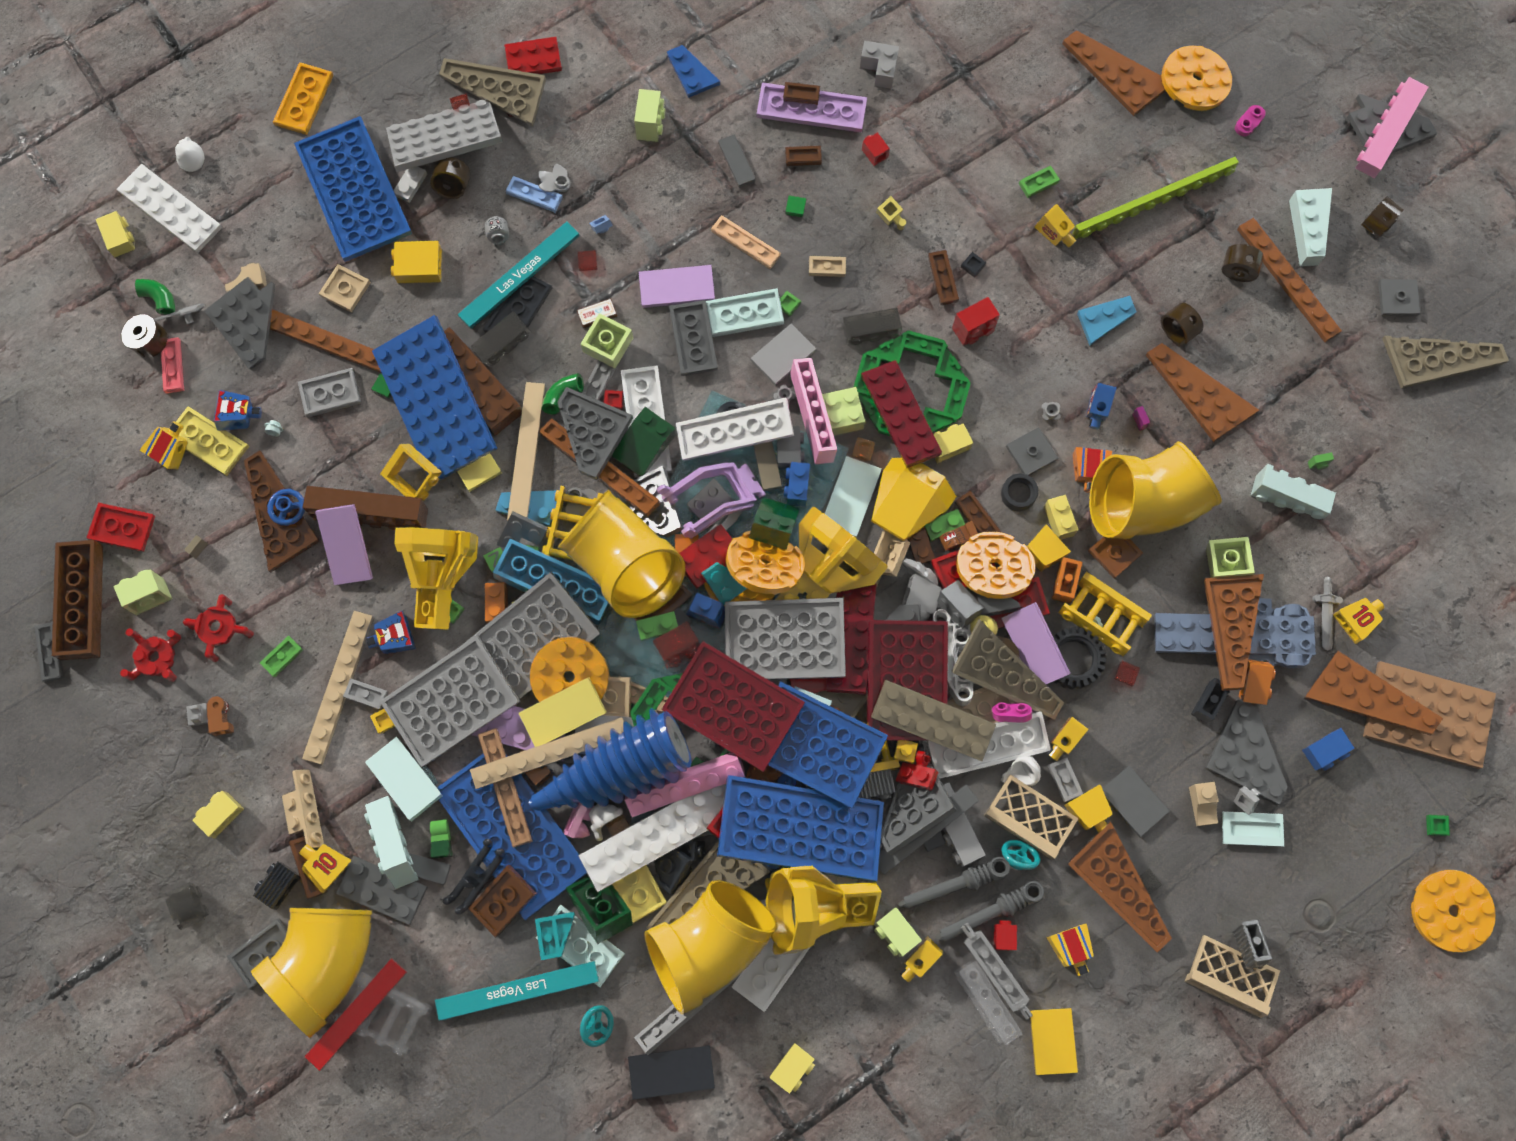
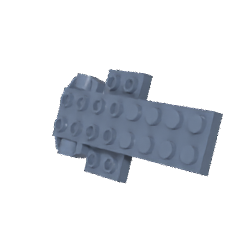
[1154,598,1316,668]

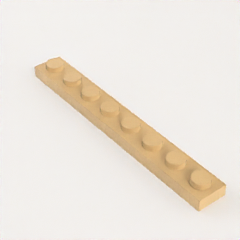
[302,611,374,765]
[470,717,624,789]

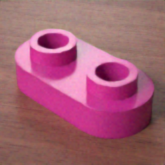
[1235,105,1265,136]
[992,702,1032,723]

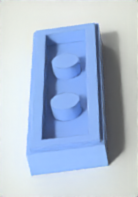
[506,176,563,213]

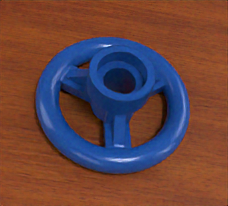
[267,489,305,526]

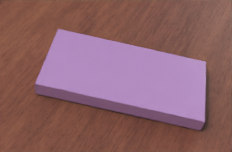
[639,265,715,308]
[316,504,373,585]
[1002,602,1070,684]

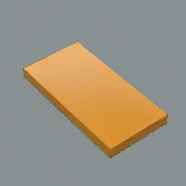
[273,62,334,135]

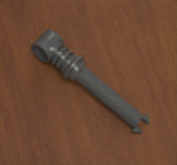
[898,857,1010,910]
[935,881,1044,942]

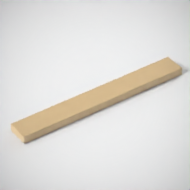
[507,382,545,521]

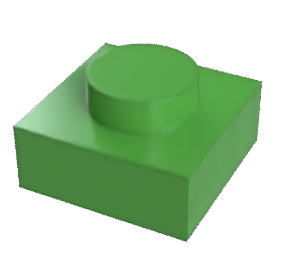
[1308,452,1334,470]

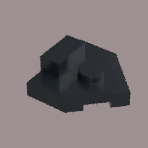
[653,849,693,894]

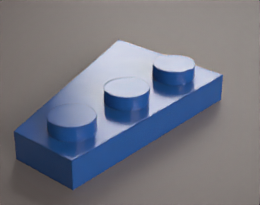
[667,45,720,98]

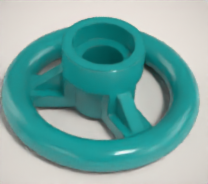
[1001,840,1040,870]
[580,1005,614,1047]

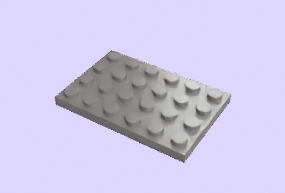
[386,100,502,172]
[461,572,601,699]
[725,598,846,680]
[380,636,520,767]

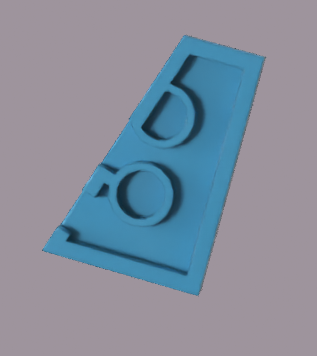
[1077,296,1136,346]
[496,490,560,527]

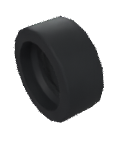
[1001,473,1039,512]

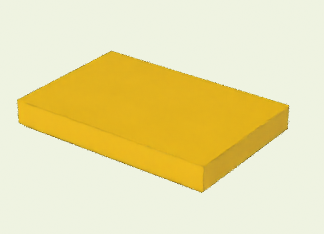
[1030,1008,1078,1075]

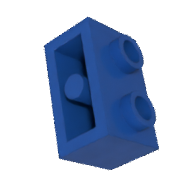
[784,462,810,507]
[1302,728,1354,771]

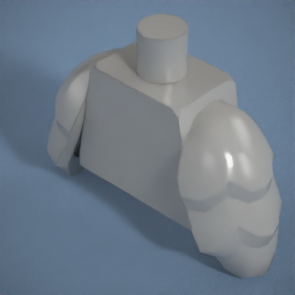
[887,558,942,621]

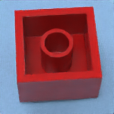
[952,297,1000,346]

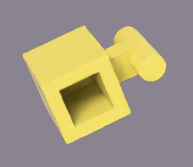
[876,196,906,230]

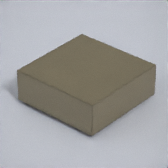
[185,535,208,559]

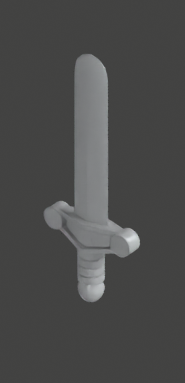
[1312,577,1343,651]

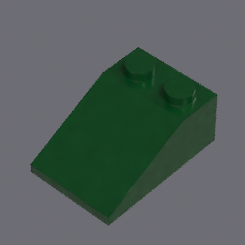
[612,407,676,477]
[749,497,800,550]
[566,875,633,945]

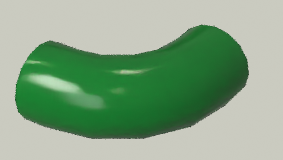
[135,279,175,315]
[541,373,584,415]

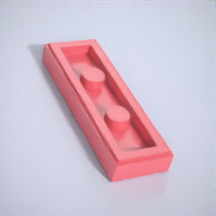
[161,337,184,394]

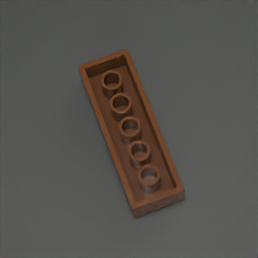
[444,327,522,436]
[302,486,428,530]
[52,540,103,661]

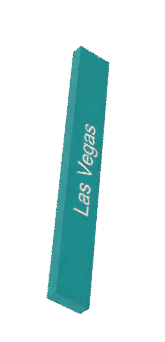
[458,221,580,329]
[435,961,599,1020]

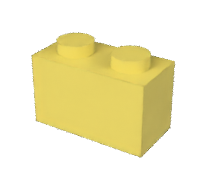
[96,211,135,258]
[933,423,973,463]
[1044,495,1078,540]
[193,791,244,838]
[769,1043,815,1094]

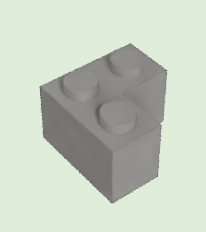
[860,41,899,89]

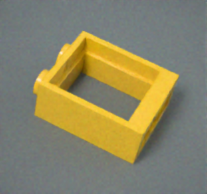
[380,444,442,501]

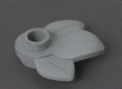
[538,164,571,192]
[565,487,598,516]

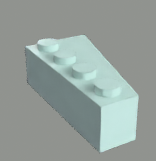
[1289,188,1332,266]
[1251,464,1336,519]
[364,796,419,889]

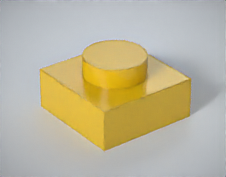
[370,709,395,734]
[893,740,918,764]

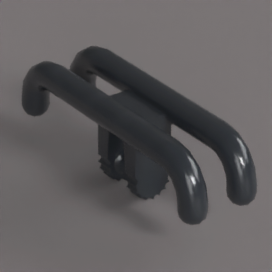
[443,838,505,915]

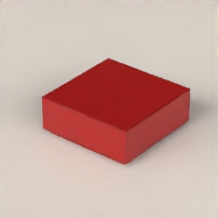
[604,390,624,410]

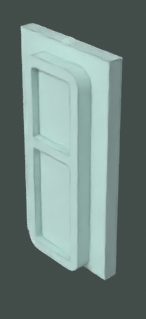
[1222,811,1284,847]

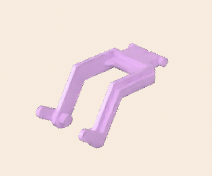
[656,462,766,538]

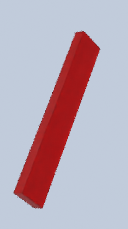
[305,958,407,1071]

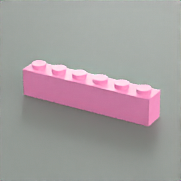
[1355,77,1428,179]
[790,358,837,464]
[625,752,745,817]

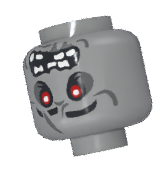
[485,216,509,244]

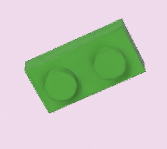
[1019,165,1060,198]
[924,509,965,542]
[636,611,679,641]
[260,635,303,677]

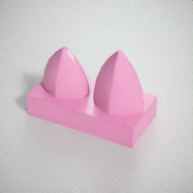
[563,803,594,838]

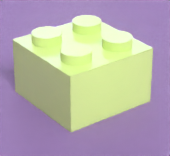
[634,89,665,142]
[581,313,633,368]
[822,387,865,436]
[1206,537,1255,578]
[114,570,172,616]
[874,907,922,957]

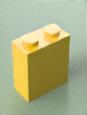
[391,241,442,283]

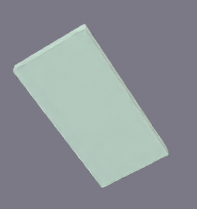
[706,288,784,337]
[825,456,882,538]
[365,737,443,822]
[536,905,625,988]

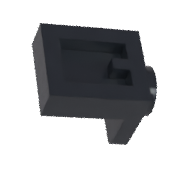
[675,841,706,861]

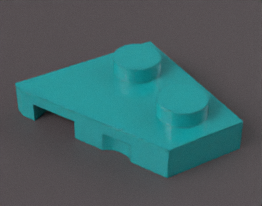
[701,562,747,605]
[535,912,575,960]

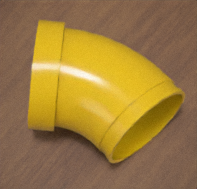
[1089,441,1222,539]
[558,490,685,618]
[644,880,777,1015]
[251,908,372,1038]

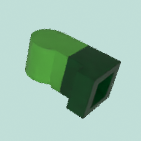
[430,819,453,859]

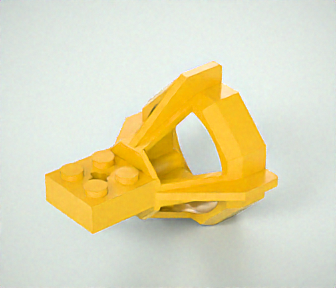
[775,507,888,600]
[395,528,478,630]
[765,866,882,955]

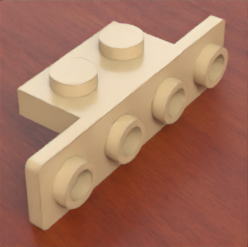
[874,529,910,586]
[282,770,324,848]

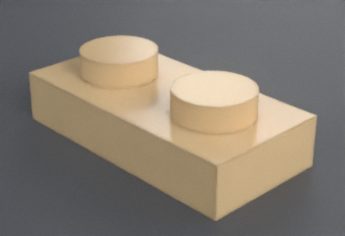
[809,256,846,277]

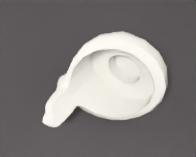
[175,137,205,172]
[1001,756,1041,786]
[589,804,623,841]

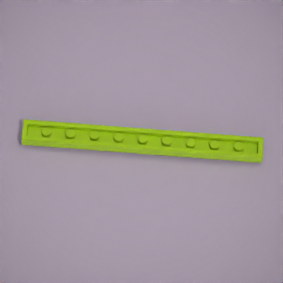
[1072,156,1239,239]

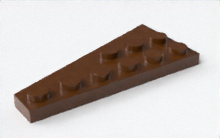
[244,450,320,573]

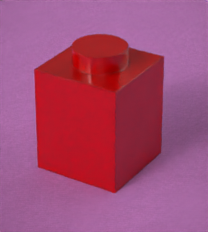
[862,132,890,166]
[993,921,1017,951]

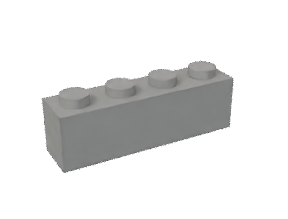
[943,783,985,867]

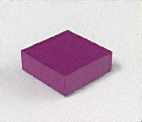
[1132,406,1150,431]

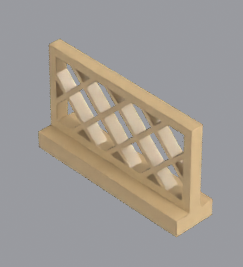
[984,774,1079,860]
[1185,935,1280,1018]

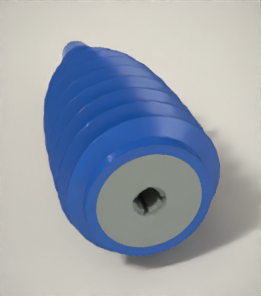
[529,708,691,811]

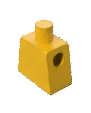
[1027,524,1071,571]
[1064,784,1113,833]

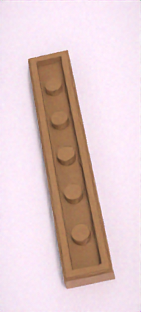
[478,728,533,848]

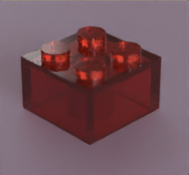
[653,621,700,669]

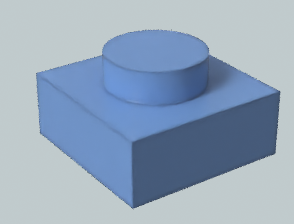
[589,215,613,234]

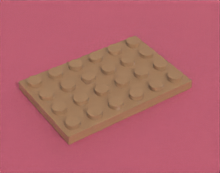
[1363,661,1496,769]

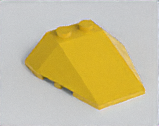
[871,458,957,541]

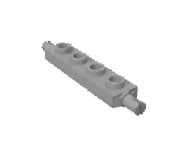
[961,923,1033,1020]

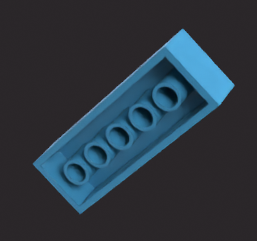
[493,539,610,626]

